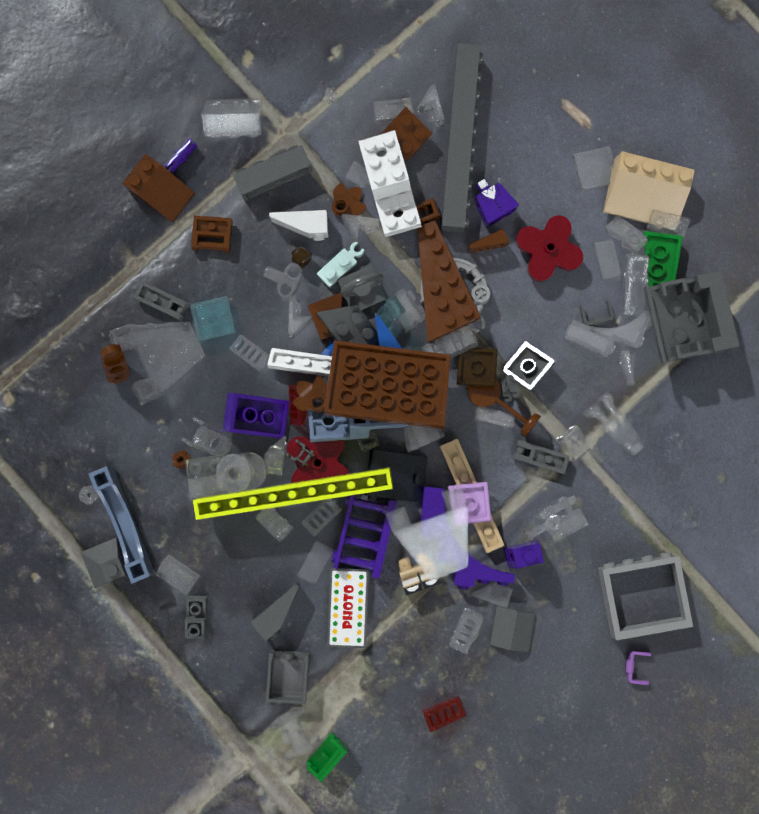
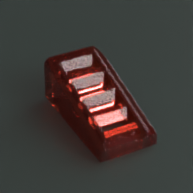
[289,385,307,426]
[423,696,466,732]

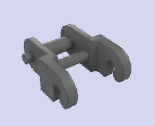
[500,375,520,403]
[286,439,316,467]

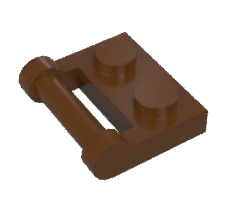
[191,215,233,253]

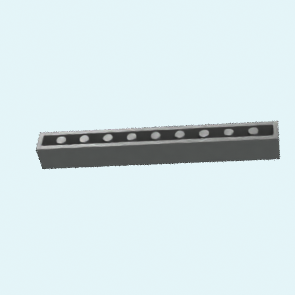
[441,43,483,233]

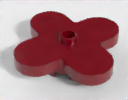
[516,215,583,282]
[287,436,349,483]

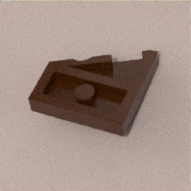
[307,293,343,341]

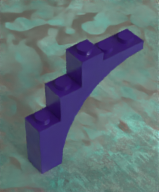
[419,487,515,590]

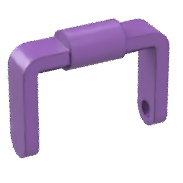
[626,650,652,685]

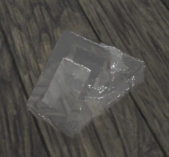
[417,84,445,128]
[342,214,380,243]
[288,297,313,338]

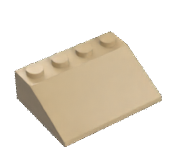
[603,151,694,230]

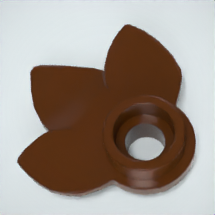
[331,183,367,217]
[293,376,327,413]

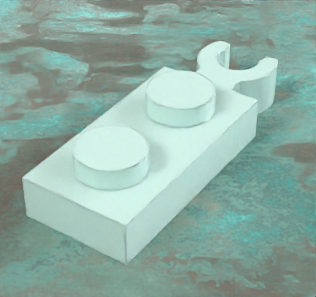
[317,242,364,288]

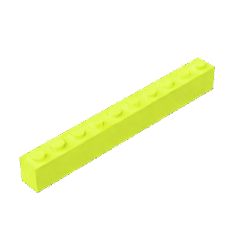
[193,468,393,520]

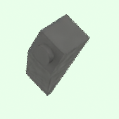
[251,583,300,641]

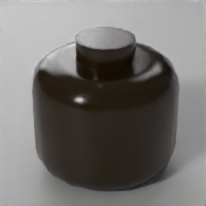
[291,247,312,268]

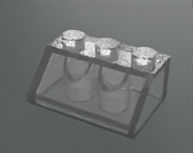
[202,98,262,138]

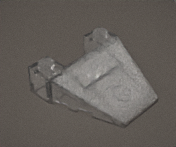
[109,322,205,406]
[386,486,468,581]

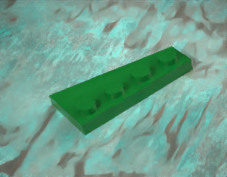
[643,231,683,287]

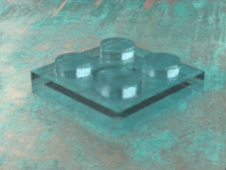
[190,296,237,342]

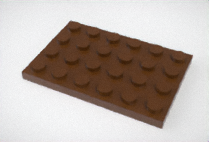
[324,340,451,429]

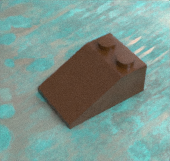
[122,153,195,223]

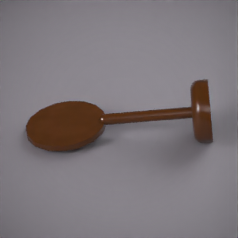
[467,379,541,437]

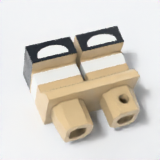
[399,551,441,596]

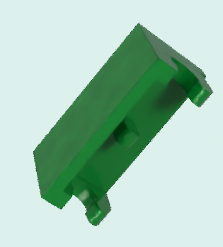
[306,732,348,782]

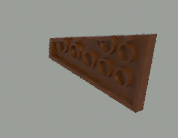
[417,220,481,344]

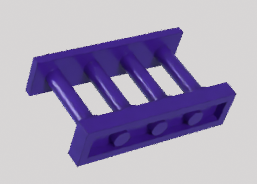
[331,495,397,578]

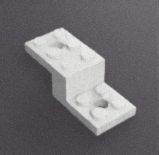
[358,130,422,237]

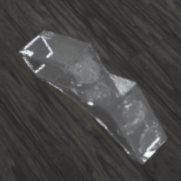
[562,311,652,357]

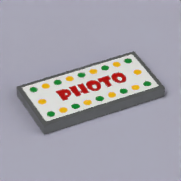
[327,567,369,648]

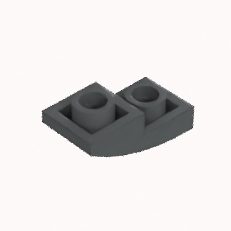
[185,596,207,639]

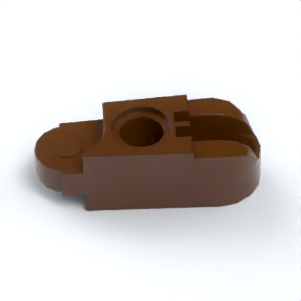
[100,343,130,383]

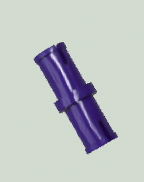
[164,138,198,174]

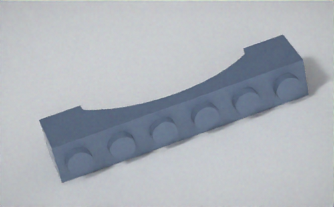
[89,466,156,584]

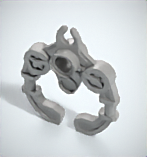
[420,258,490,332]

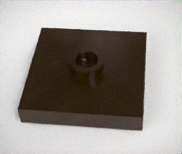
[457,347,498,388]

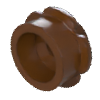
[172,450,191,469]

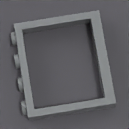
[598,552,693,640]

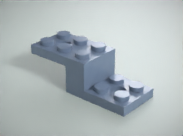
[308,403,409,442]

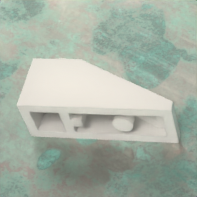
[269,210,328,241]

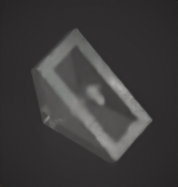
[557,425,590,461]

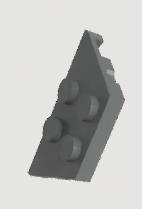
[316,305,378,345]

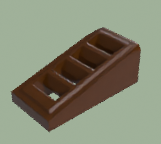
[399,198,442,225]
[467,229,509,253]

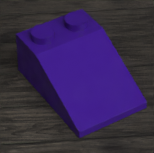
[223,393,289,439]

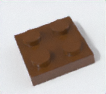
[380,107,433,162]

